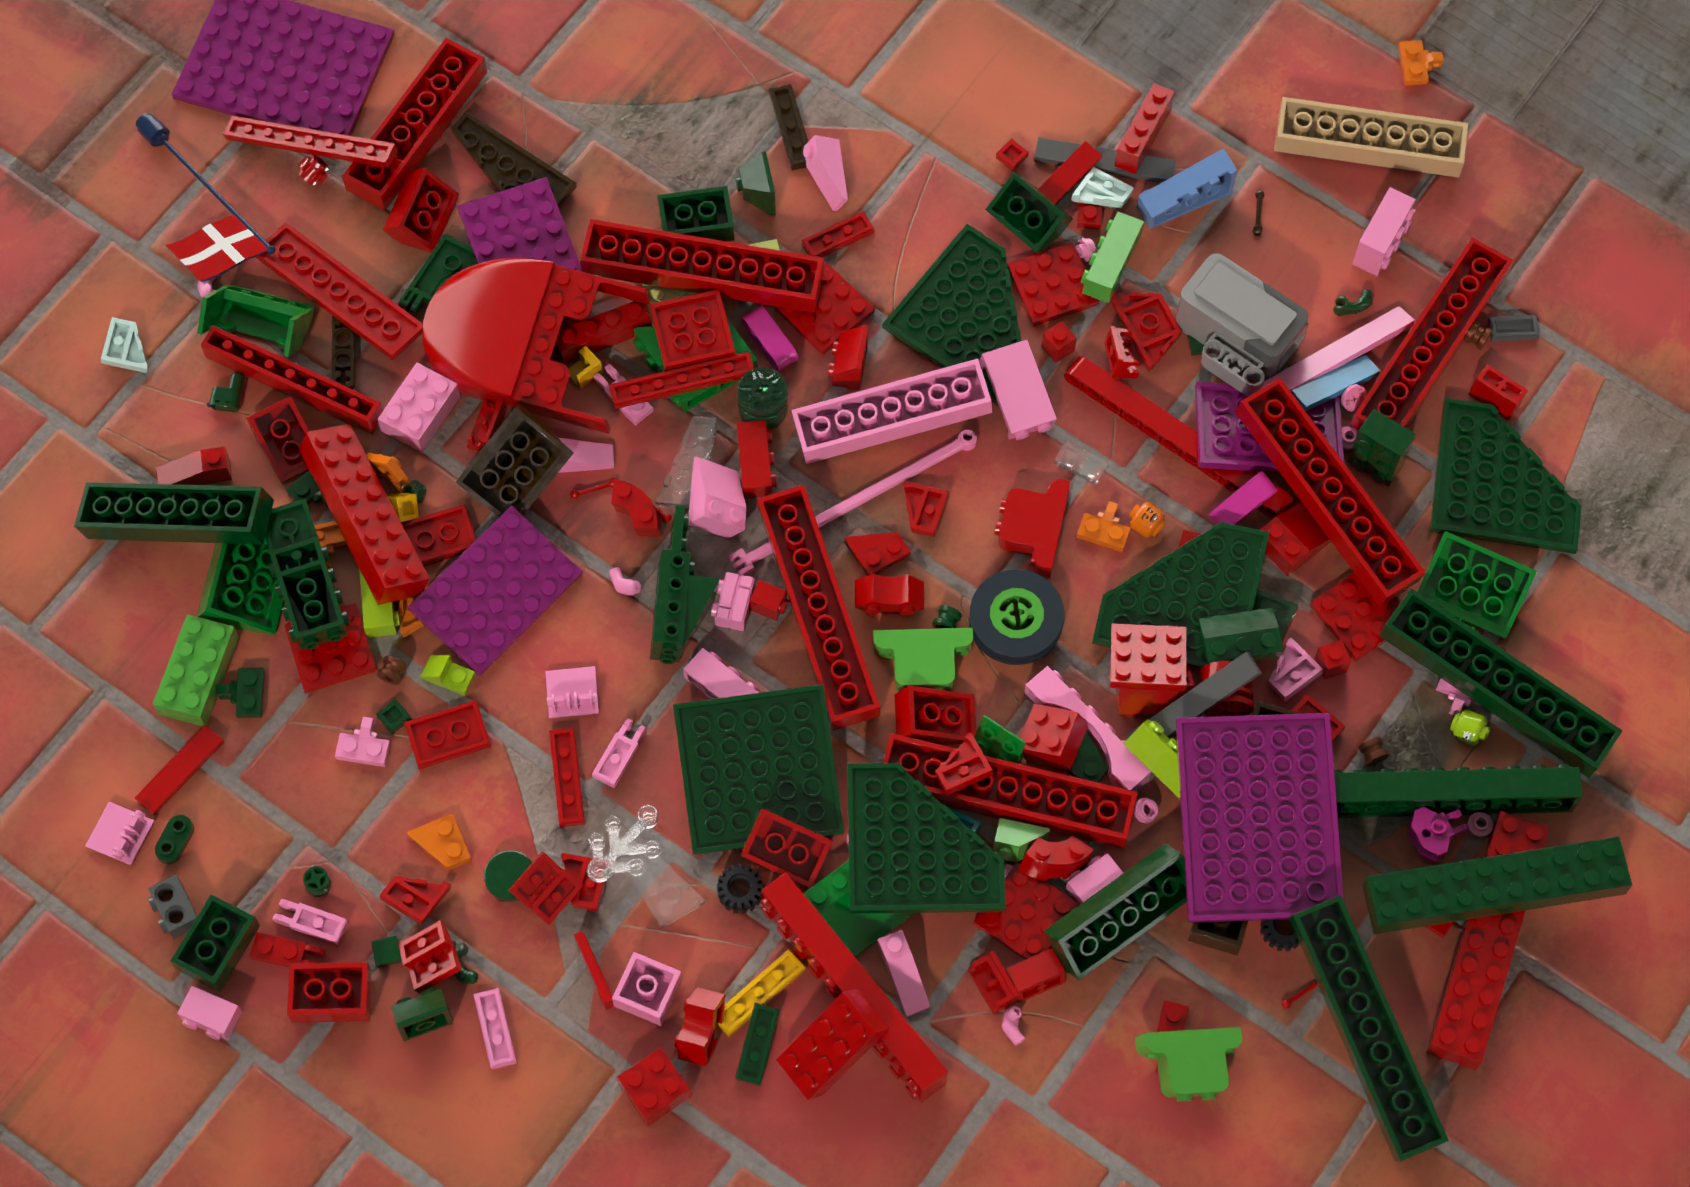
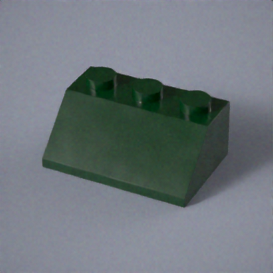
[985,172,1074,253]
[1198,608,1283,664]

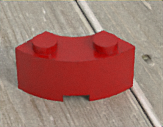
[611,480,662,537]
[855,574,924,616]
[1018,836,1094,881]
[674,987,725,1066]

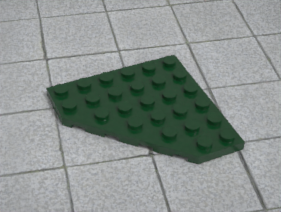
[882,224,1022,406]
[1429,398,1581,554]
[1092,522,1270,668]
[847,763,1006,914]

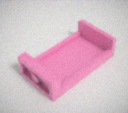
[979,340,1057,440]

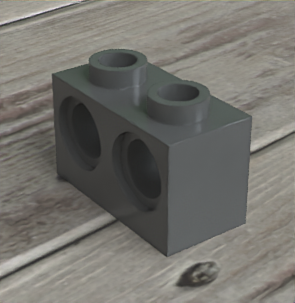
[147,875,197,939]

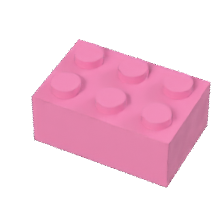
[1352,187,1416,277]
[378,363,461,453]

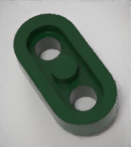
[155,815,194,864]

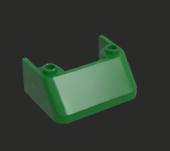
[197,285,314,357]

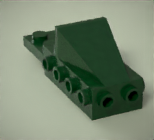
[265,498,351,650]
[650,505,719,664]

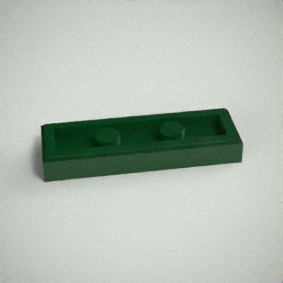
[735,1003,780,1086]

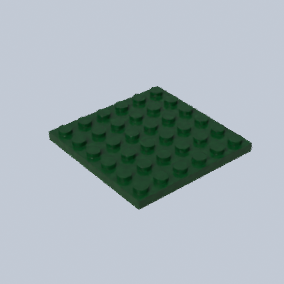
[673,684,844,855]

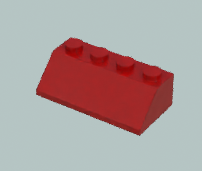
[555,297,651,365]

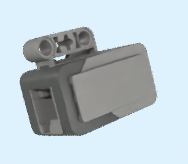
[1175,254,1309,396]

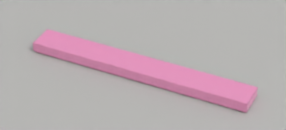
[1262,306,1415,391]

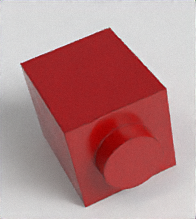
[1041,321,1076,363]
[749,580,789,621]
[1315,639,1351,680]

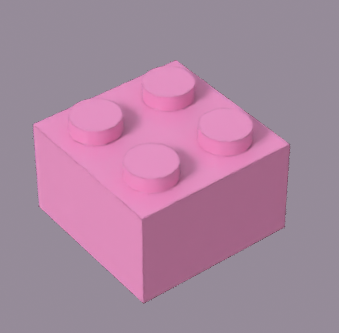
[612,952,682,1026]

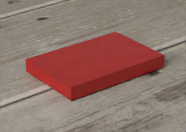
[401,504,477,566]
[404,700,491,770]

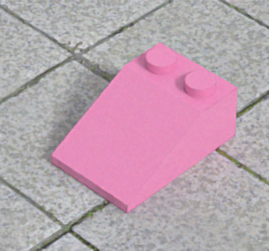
[688,457,747,539]

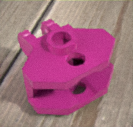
[1407,807,1470,863]

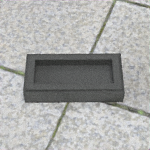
[1488,315,1540,342]

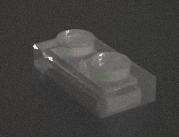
[1054,441,1109,485]

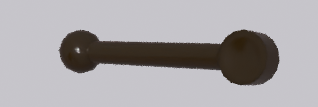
[1253,190,1264,236]

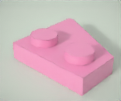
[1268,638,1323,702]

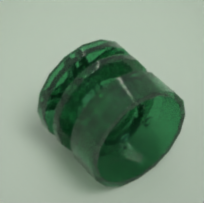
[737,368,788,429]

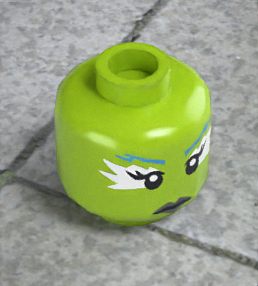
[1450,709,1490,746]

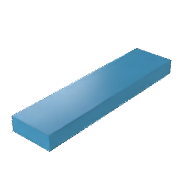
[1291,355,1380,411]

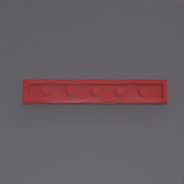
[609,352,755,409]

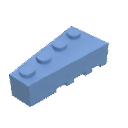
[1137,148,1237,229]

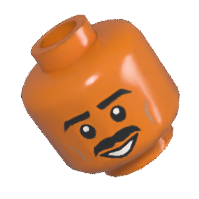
[1129,502,1166,538]

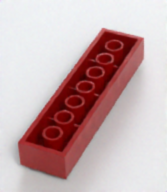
[342,38,487,211]
[299,424,430,605]

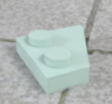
[1071,167,1134,208]
[101,317,148,373]

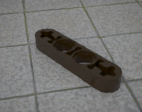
[332,316,355,389]

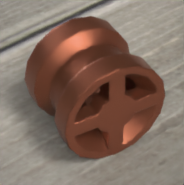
[1464,321,1493,350]
[377,656,407,685]
[1358,737,1390,766]

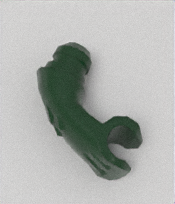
[1333,289,1373,316]
[453,941,478,984]

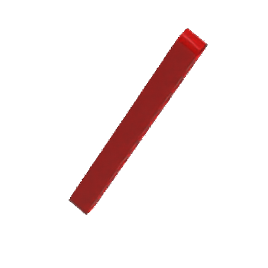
[1064,356,1293,519]

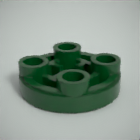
[484,850,532,902]

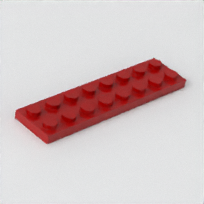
[255,222,423,361]

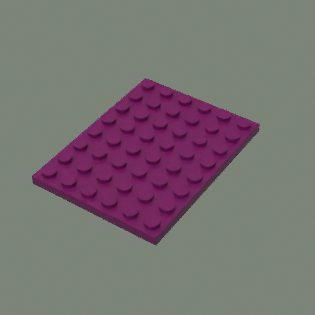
[172,0,395,136]
[1175,713,1344,923]

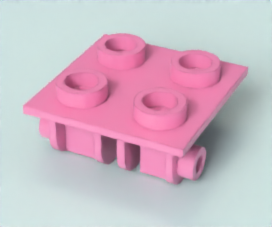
[545,666,599,718]
[85,802,154,865]

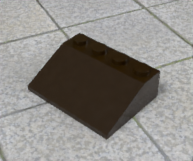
[455,403,574,517]

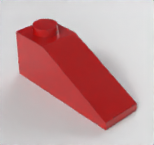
[156,446,232,485]

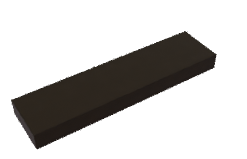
[769,84,808,171]

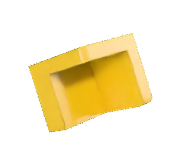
[569,346,603,390]
[387,492,419,522]

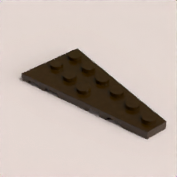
[451,111,577,208]

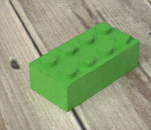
[153,614,239,726]

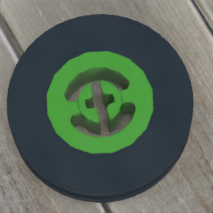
[969,569,1064,665]

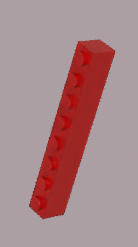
[200,326,383,434]

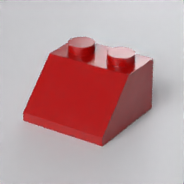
[828,325,869,390]

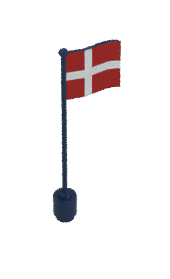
[136,113,275,282]

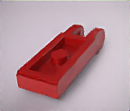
[249,932,326,968]

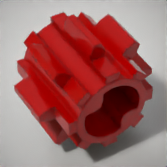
[298,155,329,185]

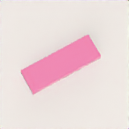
[474,988,517,1070]

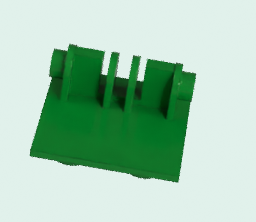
[974,715,1026,764]

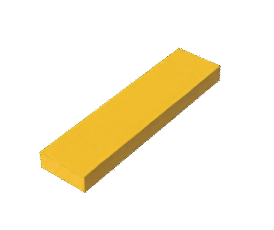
[717,949,806,1037]

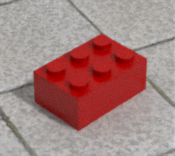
[740,808,833,888]
[287,962,372,1023]

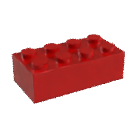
[776,988,890,1100]

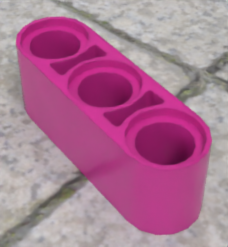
[741,306,799,372]
[1208,471,1278,525]

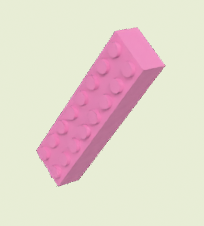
[791,359,992,464]

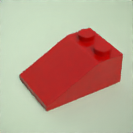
[246,396,309,483]
[1260,502,1331,577]
[894,685,976,744]

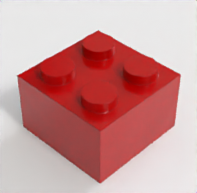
[1020,704,1088,770]
[617,1047,691,1126]

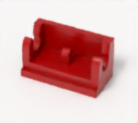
[1104,326,1140,378]
[1468,364,1528,420]
[466,397,505,451]
[1006,948,1065,1003]
[968,950,1019,1015]

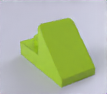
[420,655,476,696]

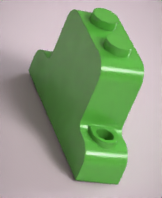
[873,628,973,692]
[1135,1027,1242,1102]

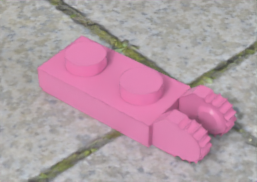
[593,364,654,426]
[592,719,647,788]
[272,899,348,945]

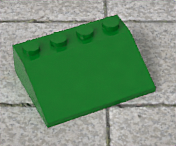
[1417,531,1537,639]
[196,538,284,635]
[803,860,915,957]

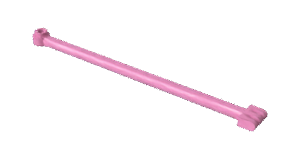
[728,430,977,576]

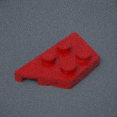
[1110,291,1182,371]

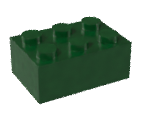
[657,186,735,241]
[1348,409,1416,487]
[170,895,260,992]

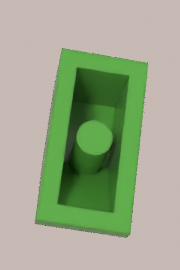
[993,818,1050,862]

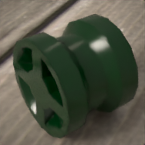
[932,605,962,629]
[303,866,331,897]

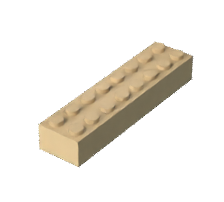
[1274,97,1468,178]

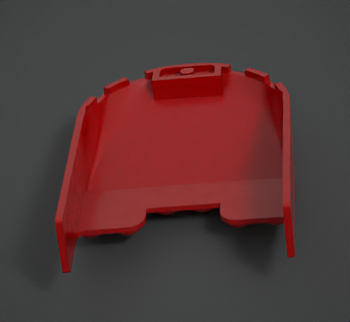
[422,258,651,434]

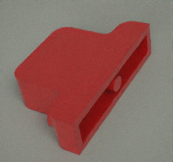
[994,479,1071,578]

